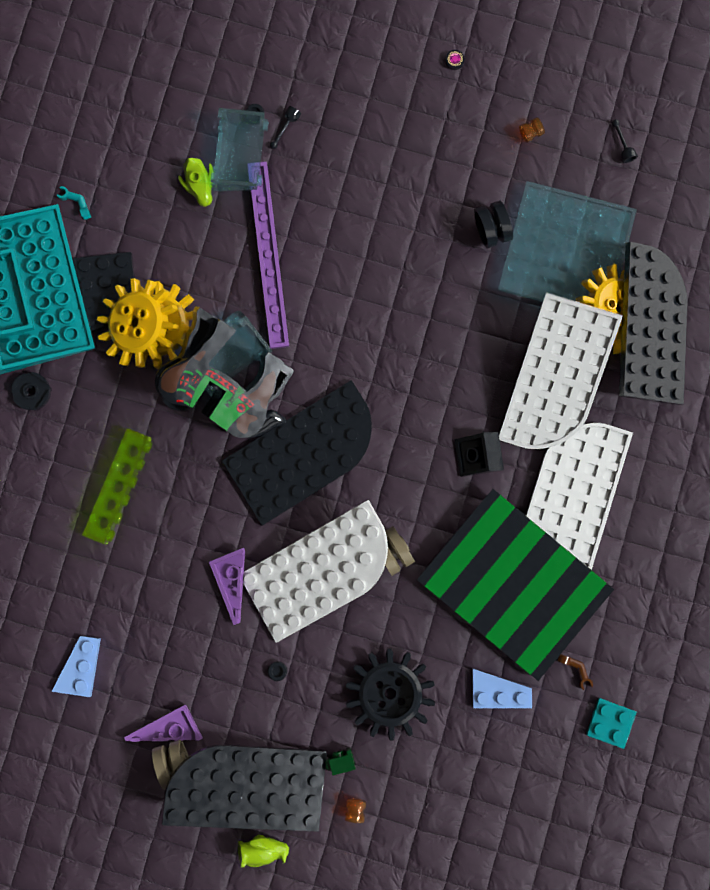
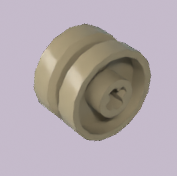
[385,526,415,576]
[152,740,189,790]

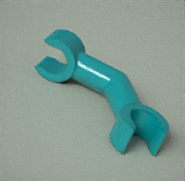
[57,186,91,220]

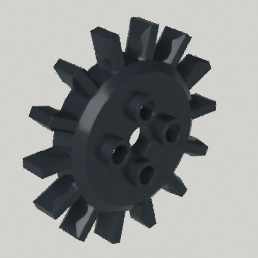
[346,648,435,741]

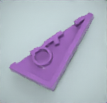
[209,548,245,625]
[124,704,203,742]

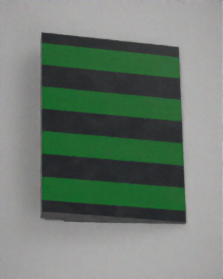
[417,489,614,681]

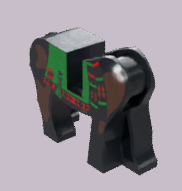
[155,306,294,438]

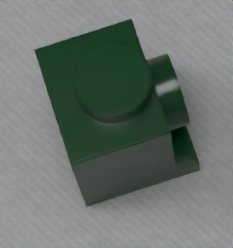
[325,747,356,776]

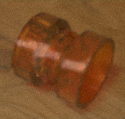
[519,117,545,143]
[345,799,366,823]

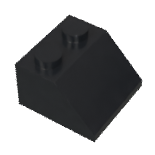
[455,432,504,477]

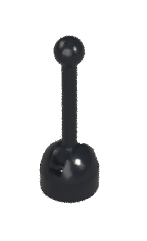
[270,106,301,149]
[612,119,638,163]

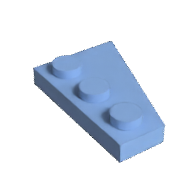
[52,636,101,697]
[472,668,532,708]

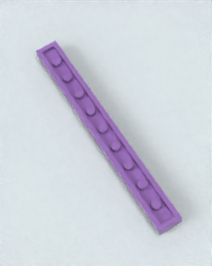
[248,162,289,349]

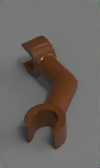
[558,654,593,690]

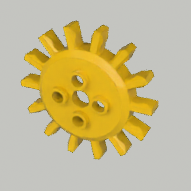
[576,264,624,354]
[97,278,179,368]
[122,281,194,369]

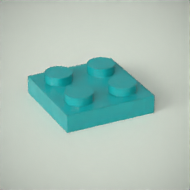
[586,697,637,749]

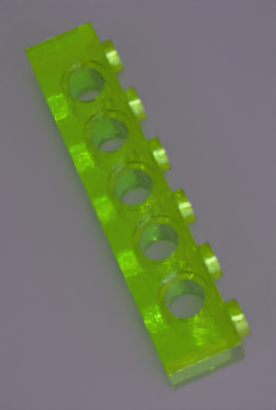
[82,428,152,544]

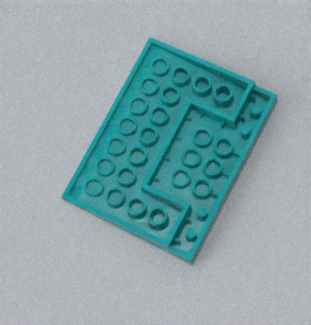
[0,204,95,374]

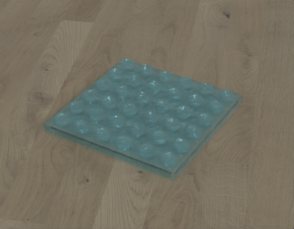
[498,181,637,306]

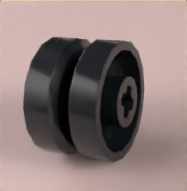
[474,200,513,249]

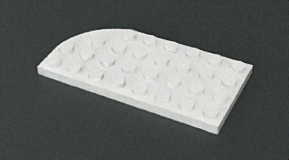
[499,292,623,449]
[526,423,633,570]
[243,500,388,643]

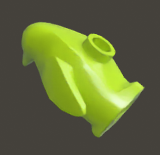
[178,158,215,207]
[238,835,289,868]

